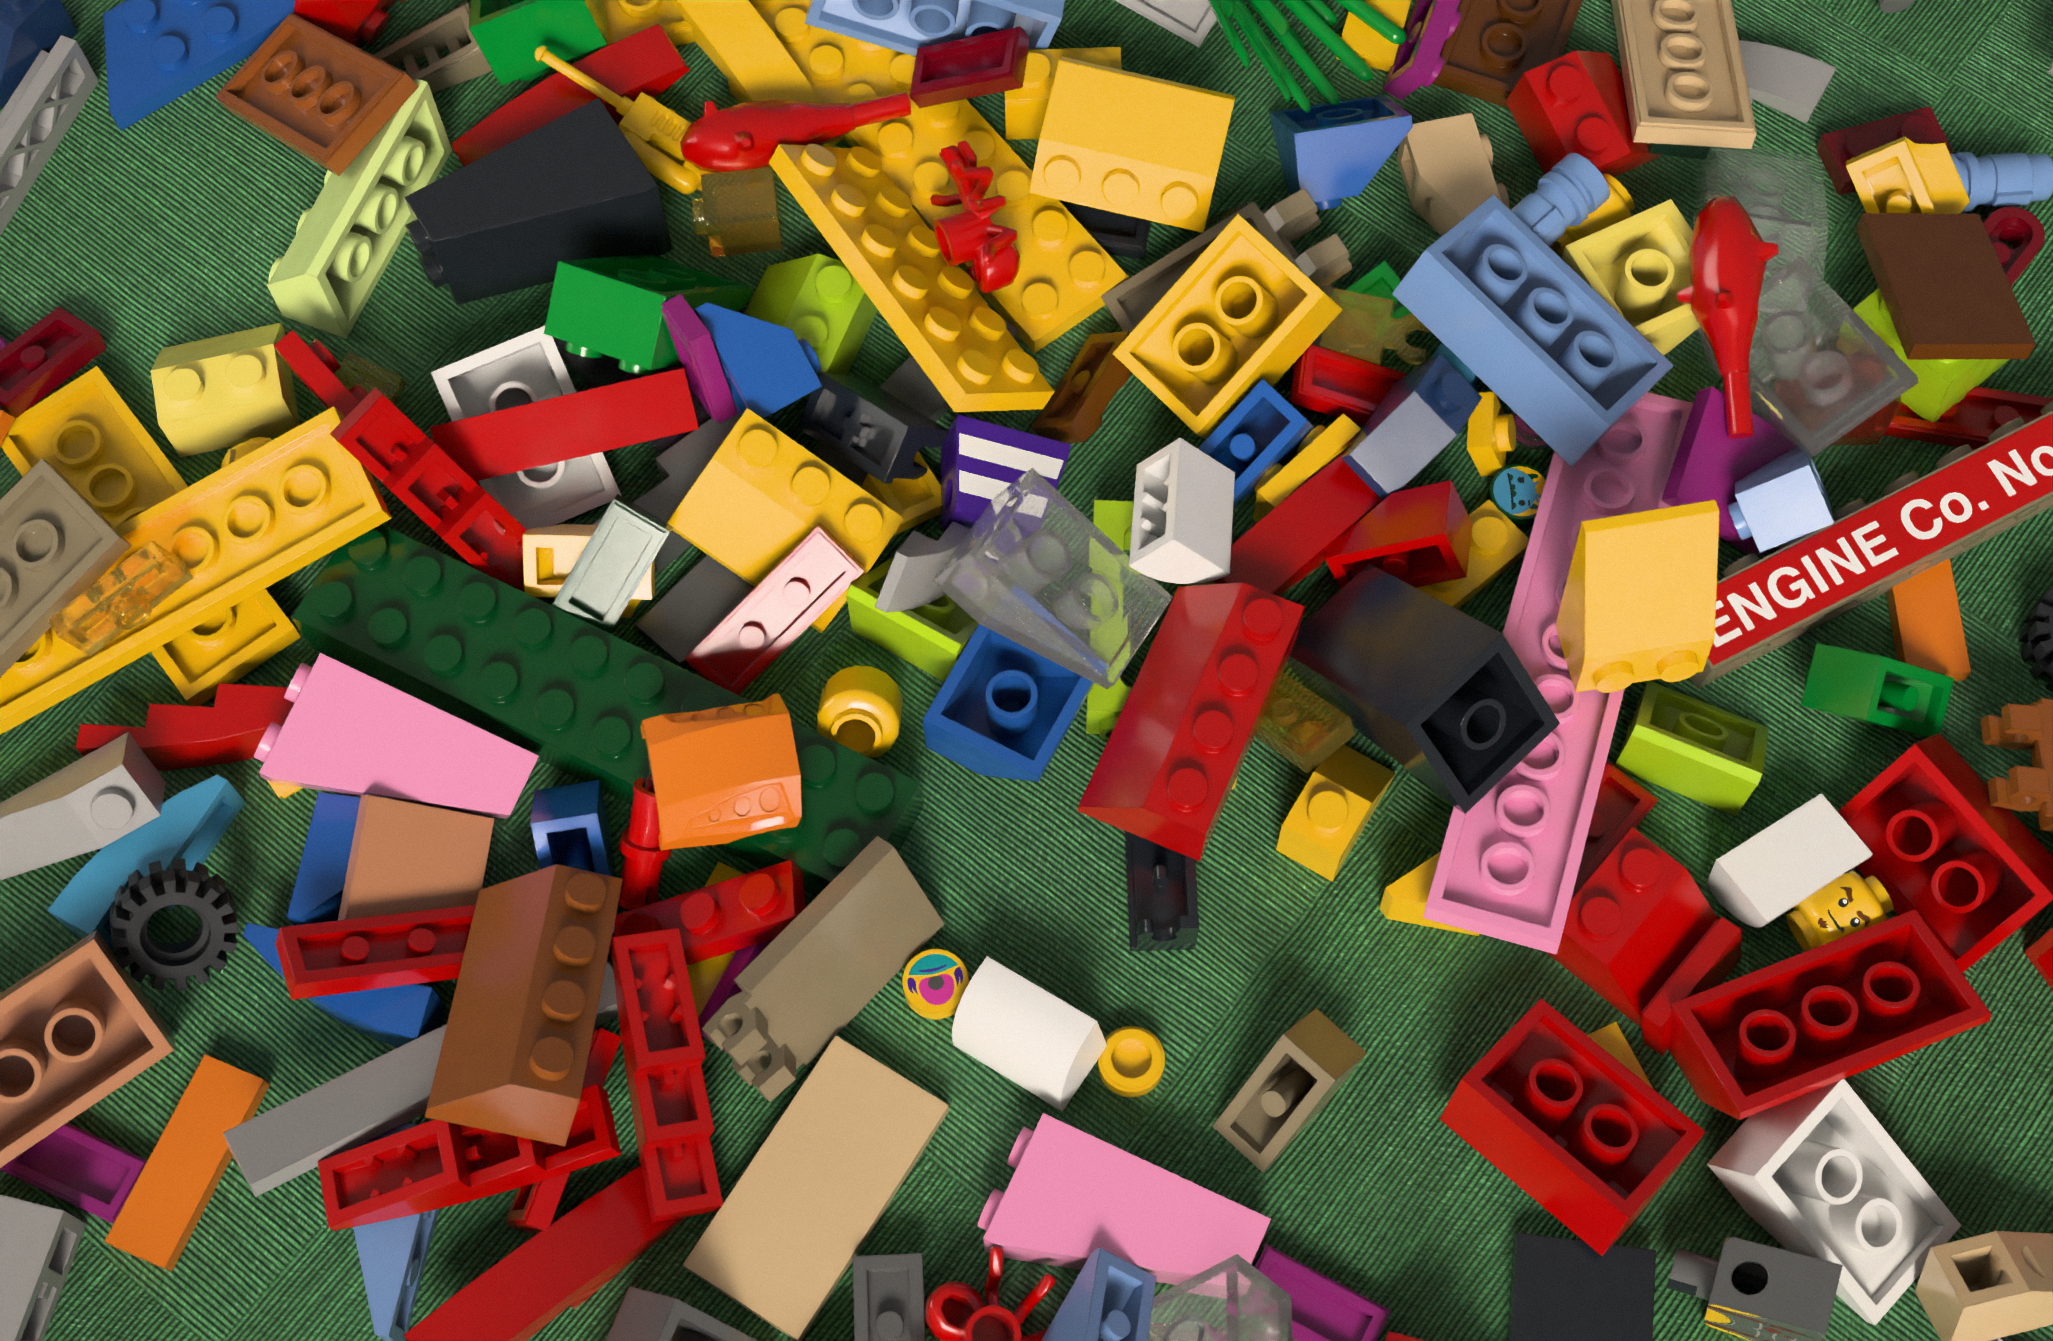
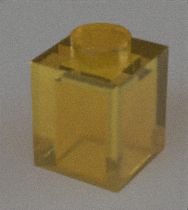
[692,167,783,257]

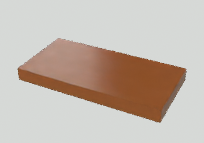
[216,13,419,176]

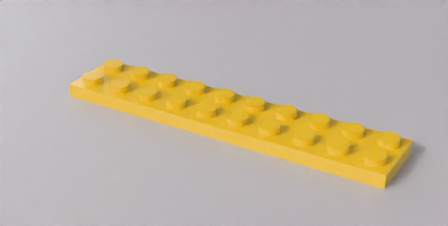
[749,0,1129,353]

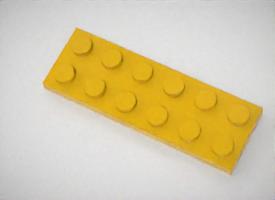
[769,144,1055,412]
[1,366,301,706]

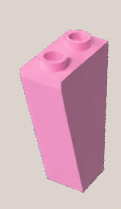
[254,653,539,819]
[977,1113,1271,1295]

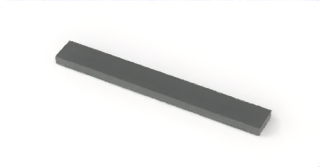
[635,309,1019,669]

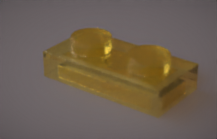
[1255,672,1356,774]

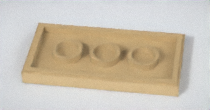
[1611,0,1757,149]
[683,1035,950,1341]

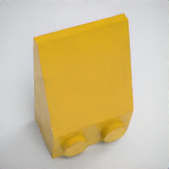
[1555,500,1719,693]

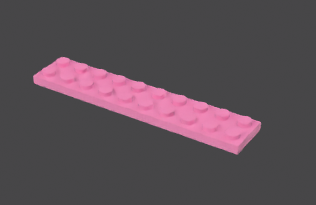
[1423,392,1693,955]

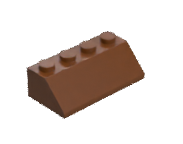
[425,864,623,1146]

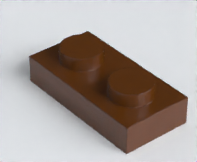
[1032,331,1131,443]

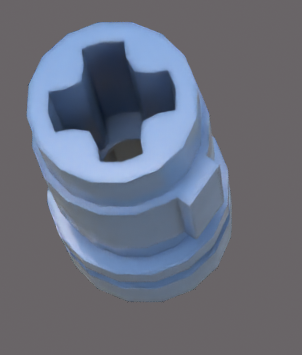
[1950,152,2053,212]
[1511,153,1610,247]

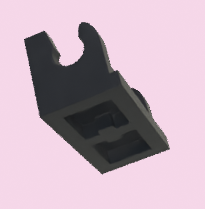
[797,371,949,484]
[1124,831,1199,951]

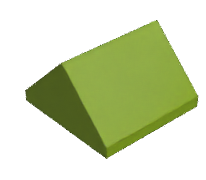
[846,557,1009,682]
[1614,681,1769,816]

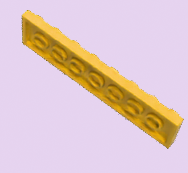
[0,406,392,735]

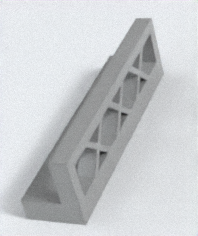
[0,35,99,236]

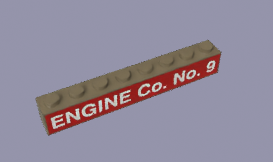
[1690,400,2053,689]

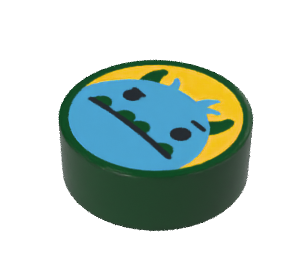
[1487,464,1547,529]

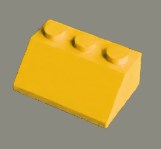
[1029,56,1236,233]
[1112,214,1343,440]
[667,408,904,633]

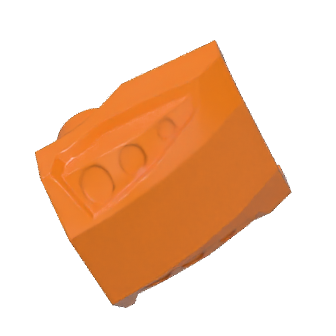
[640,693,802,850]

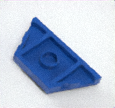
[103,0,295,131]

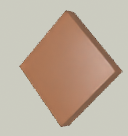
[338,795,494,921]

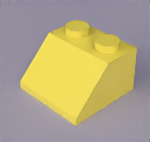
[1561,199,1700,355]
[151,323,300,458]

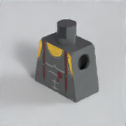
[1667,1237,1843,1341]

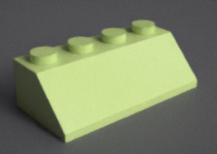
[267,79,452,339]

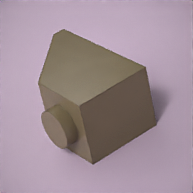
[1212,1008,1367,1172]

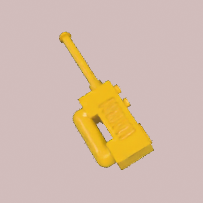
[534,46,718,194]

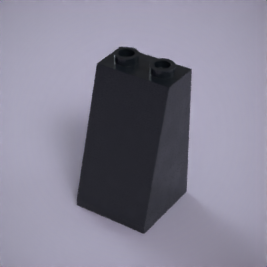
[404,98,673,305]
[1287,563,1560,814]

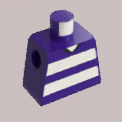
[941,415,1071,573]

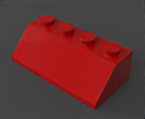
[1078,582,1305,861]
[1668,909,1991,1120]

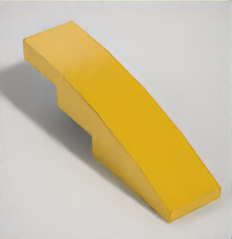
[669,0,844,147]

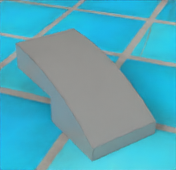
[1739,40,1837,124]
[875,521,976,612]

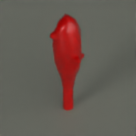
[680,92,911,176]
[1677,195,1779,439]

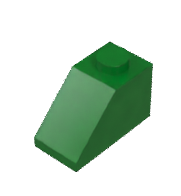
[1801,643,1954,738]

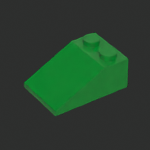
[469,0,607,86]
[544,254,754,376]

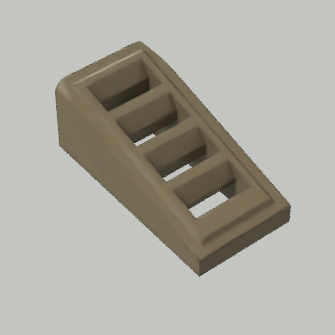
[373,3,492,93]

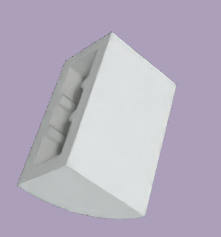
[1129,438,1235,584]
[1705,793,1873,928]
[952,956,1107,1111]

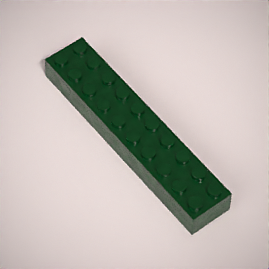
[291,524,923,896]

